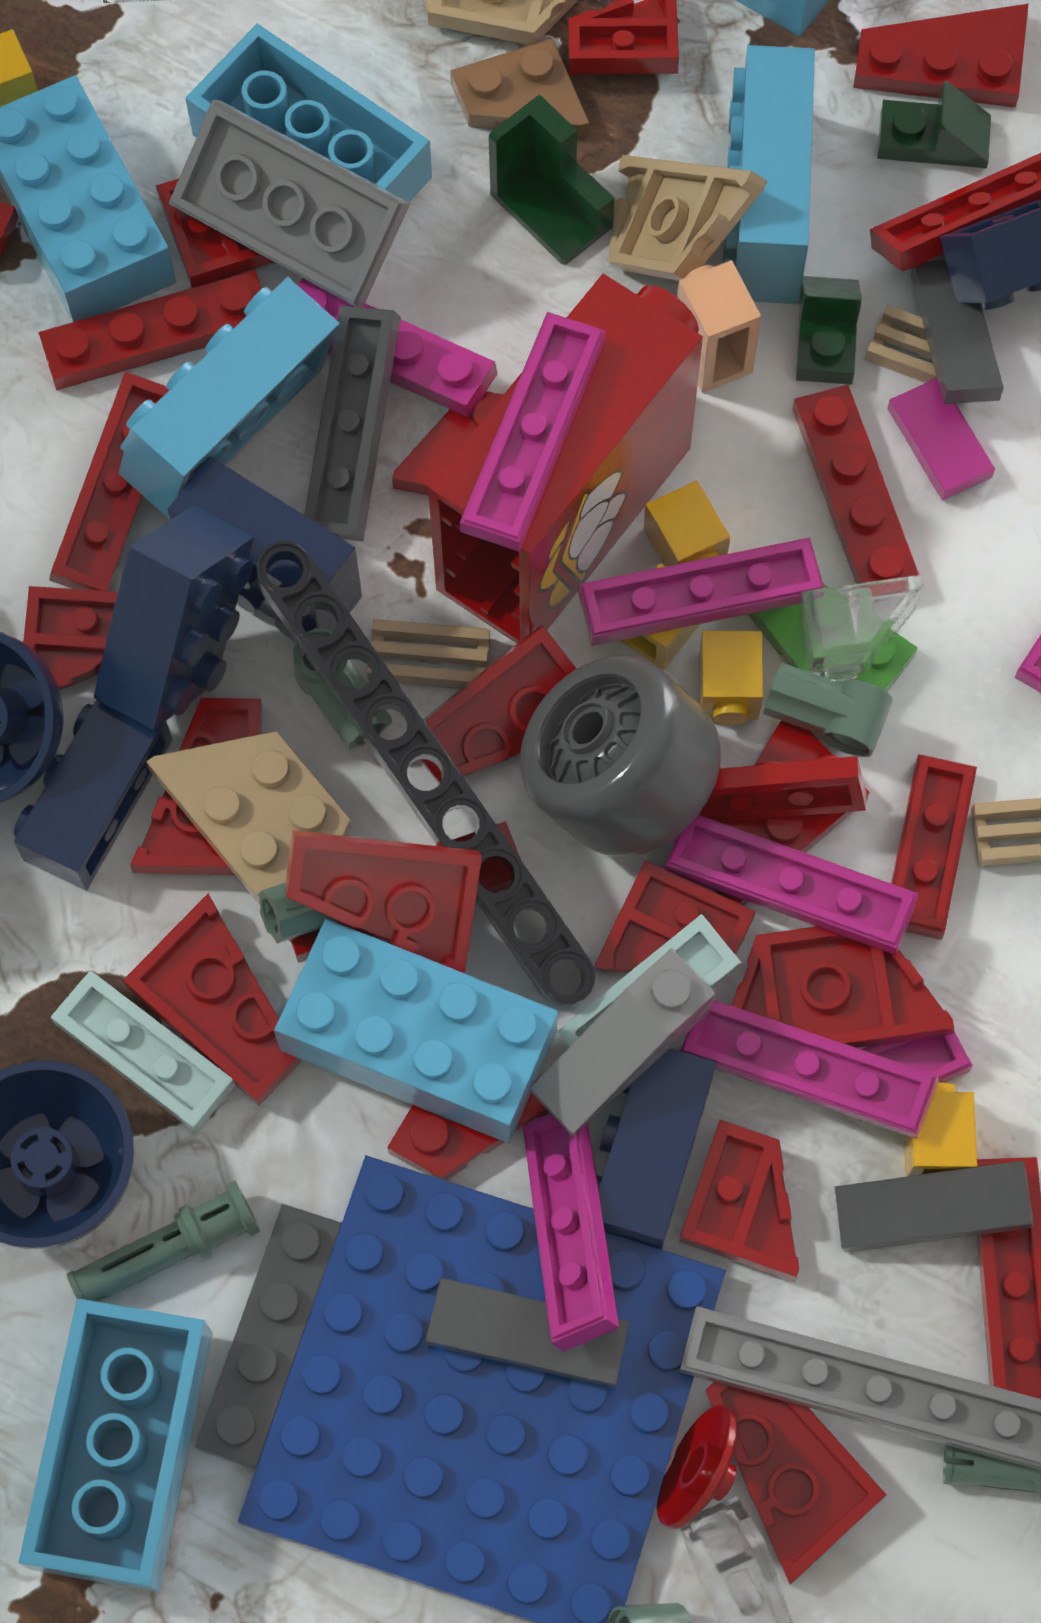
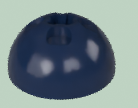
[0,631,64,803]
[0,1061,134,1249]

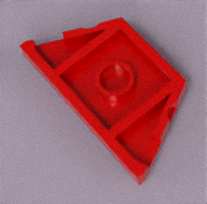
[731,926,955,1048]

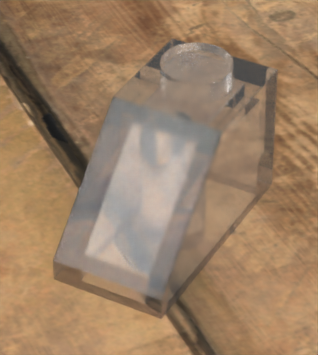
[799,575,923,682]
[680,1495,793,1623]

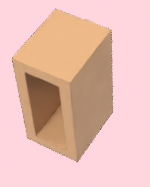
[677,260,761,393]

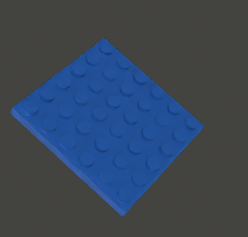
[238,1155,726,1623]

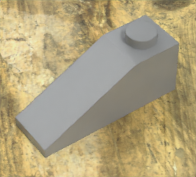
[530,948,716,1137]

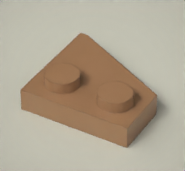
[450,38,589,137]

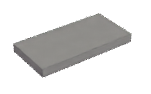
[169,100,410,307]

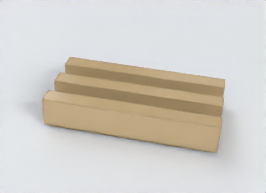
[865,304,993,383]
[367,619,490,689]
[971,798,1041,867]

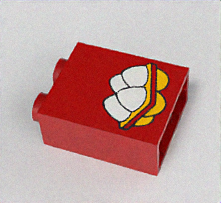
[428,273,703,644]

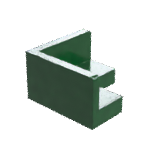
[489,94,615,265]

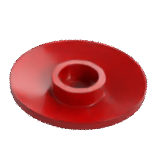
[657,1405,737,1529]

